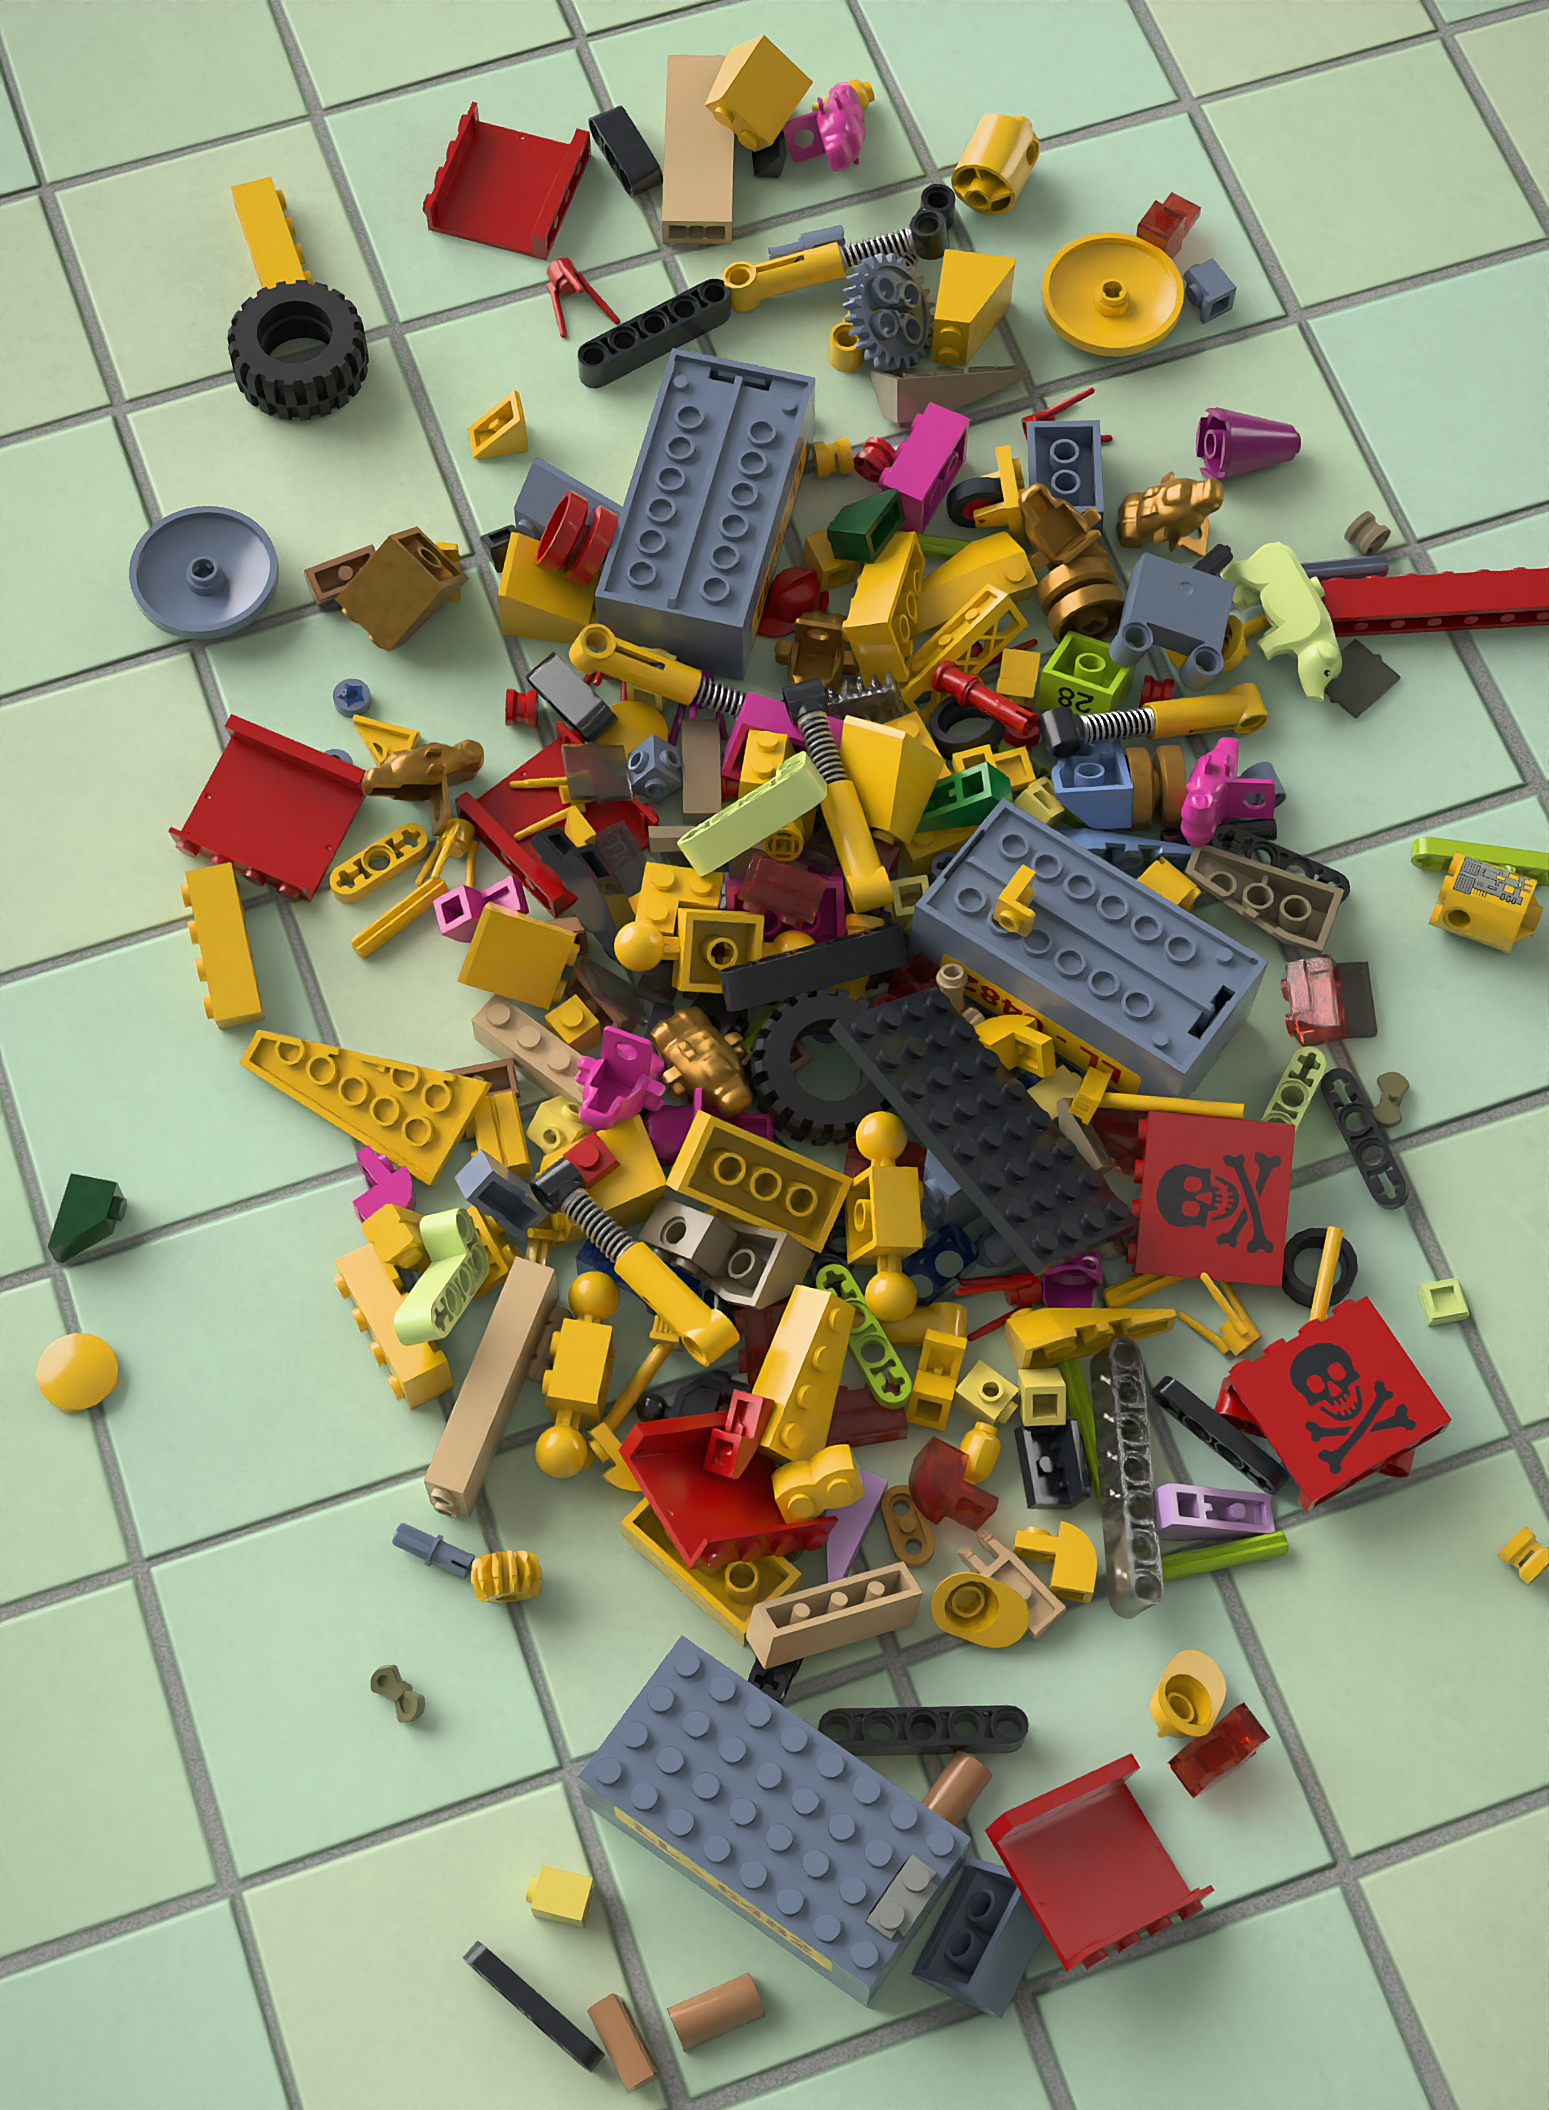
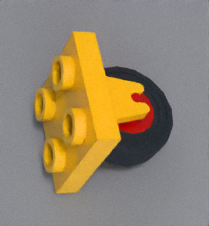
[946,445,1028,547]

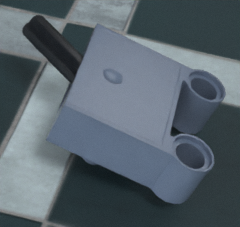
[1109,543,1236,691]

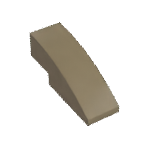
[681,719,722,824]

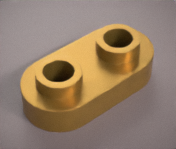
[880,1485,935,1569]

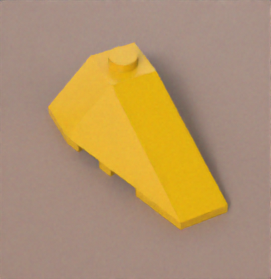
[909,531,1038,640]
[1004,1308,1177,1370]

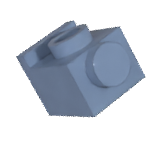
[1183,258,1237,324]

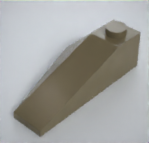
[870,365,1030,428]
[1184,844,1344,955]
[694,1220,815,1310]

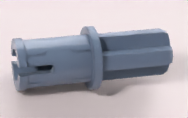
[392,1523,476,1580]

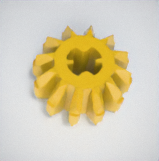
[471,1550,543,1603]

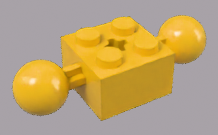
[614,908,815,993]
[844,1111,926,1323]
[535,1271,620,1479]

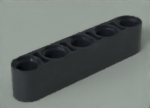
[577,278,731,388]
[718,923,910,1011]
[818,1705,1029,1756]

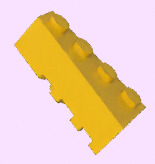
[842,531,925,686]

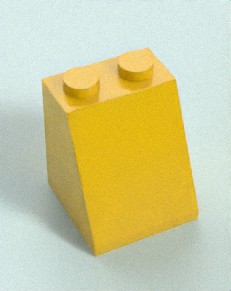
[705,35,813,152]
[931,249,1016,366]
[498,532,602,646]
[839,715,946,846]
[738,729,817,859]
[457,901,581,1010]
[536,1115,667,1244]

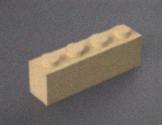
[471,994,584,1106]
[745,1561,923,1669]

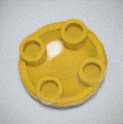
[594,700,669,772]
[36,1333,119,1413]

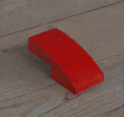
[703,1389,775,1479]

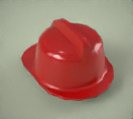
[757,567,829,638]

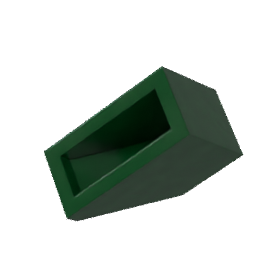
[827,488,906,564]
[47,1173,127,1263]

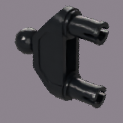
[636,1369,754,1422]

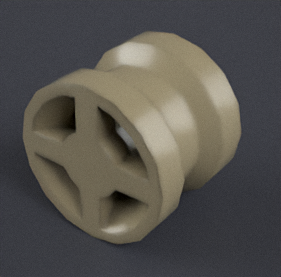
[1344,511,1391,556]

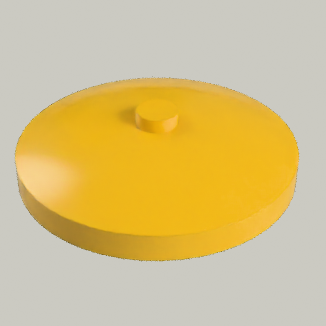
[1041,232,1184,357]

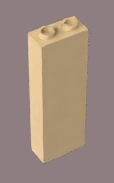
[662,54,735,244]
[424,1256,559,1518]

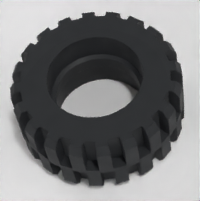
[227,280,369,421]
[747,988,892,1146]

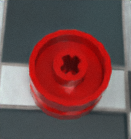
[534,490,618,588]

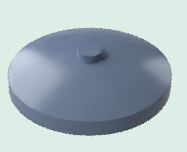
[129,506,279,640]

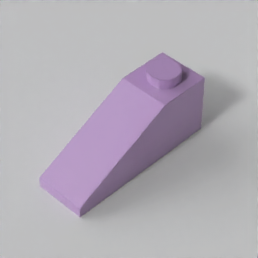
[824,1468,888,1583]
[1140,1483,1275,1541]

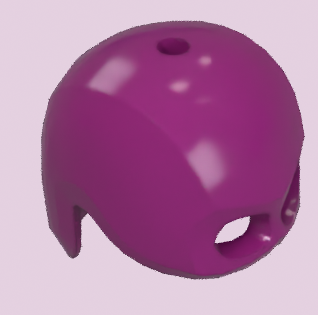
[1041,1250,1103,1308]

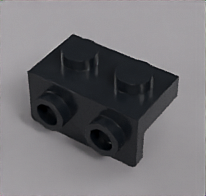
[1014,1418,1091,1510]

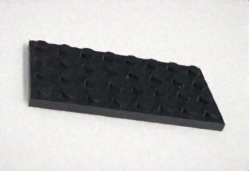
[829,986,1139,1276]

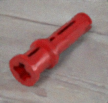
[932,660,1038,737]

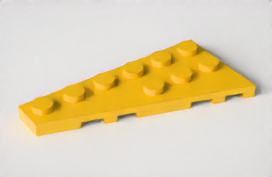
[239,1030,493,1186]

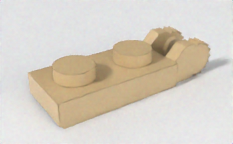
[957,1529,1067,1641]

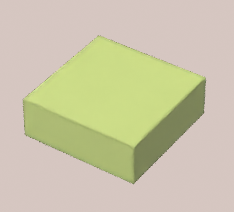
[1417,1277,1469,1326]

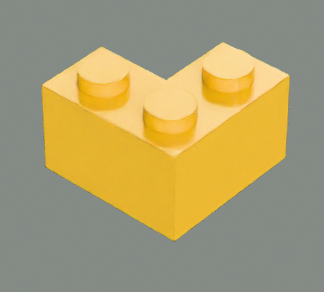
[635,862,724,937]

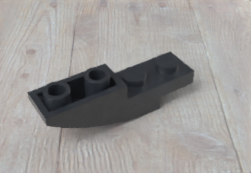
[529,827,636,965]

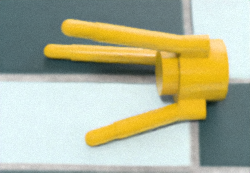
[509,772,594,841]
[415,818,479,889]
[1178,1273,1262,1357]

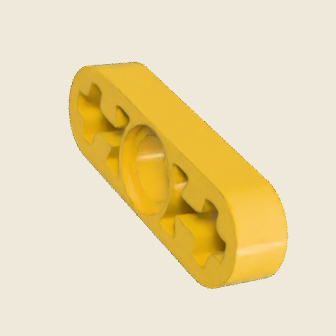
[330,823,429,903]

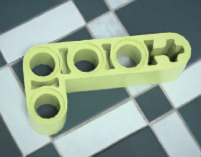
[677,751,827,877]
[1260,1046,1327,1137]
[394,1207,489,1346]

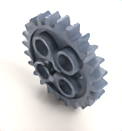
[842,253,935,371]

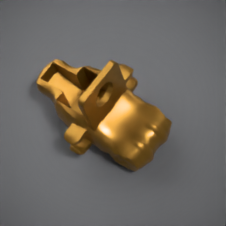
[1116,471,1224,558]
[1017,483,1111,572]
[774,609,860,697]
[362,739,484,836]
[649,1006,753,1117]

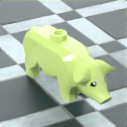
[1220,541,1342,702]

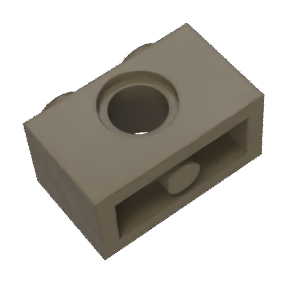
[637,1197,738,1277]

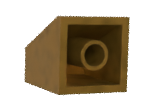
[335,526,469,652]

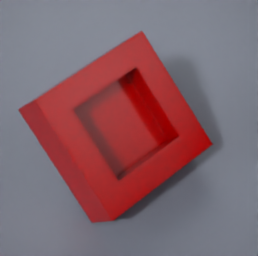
[562,1131,620,1190]

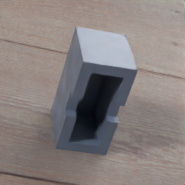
[454,1149,550,1242]

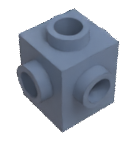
[628,734,683,804]

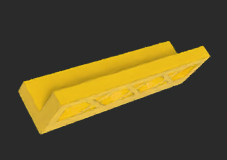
[882,583,1029,725]

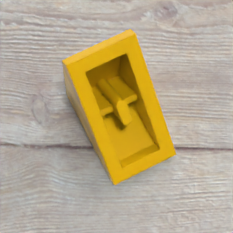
[467,390,529,460]

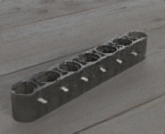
[1090,1337,1163,1619]

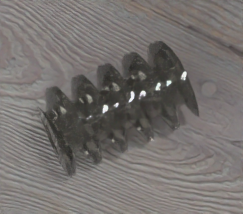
[826,670,904,722]

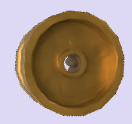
[1036,557,1126,645]
[1123,745,1187,831]

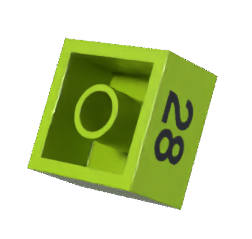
[1036,630,1137,718]

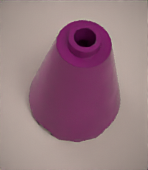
[1196,407,1301,480]

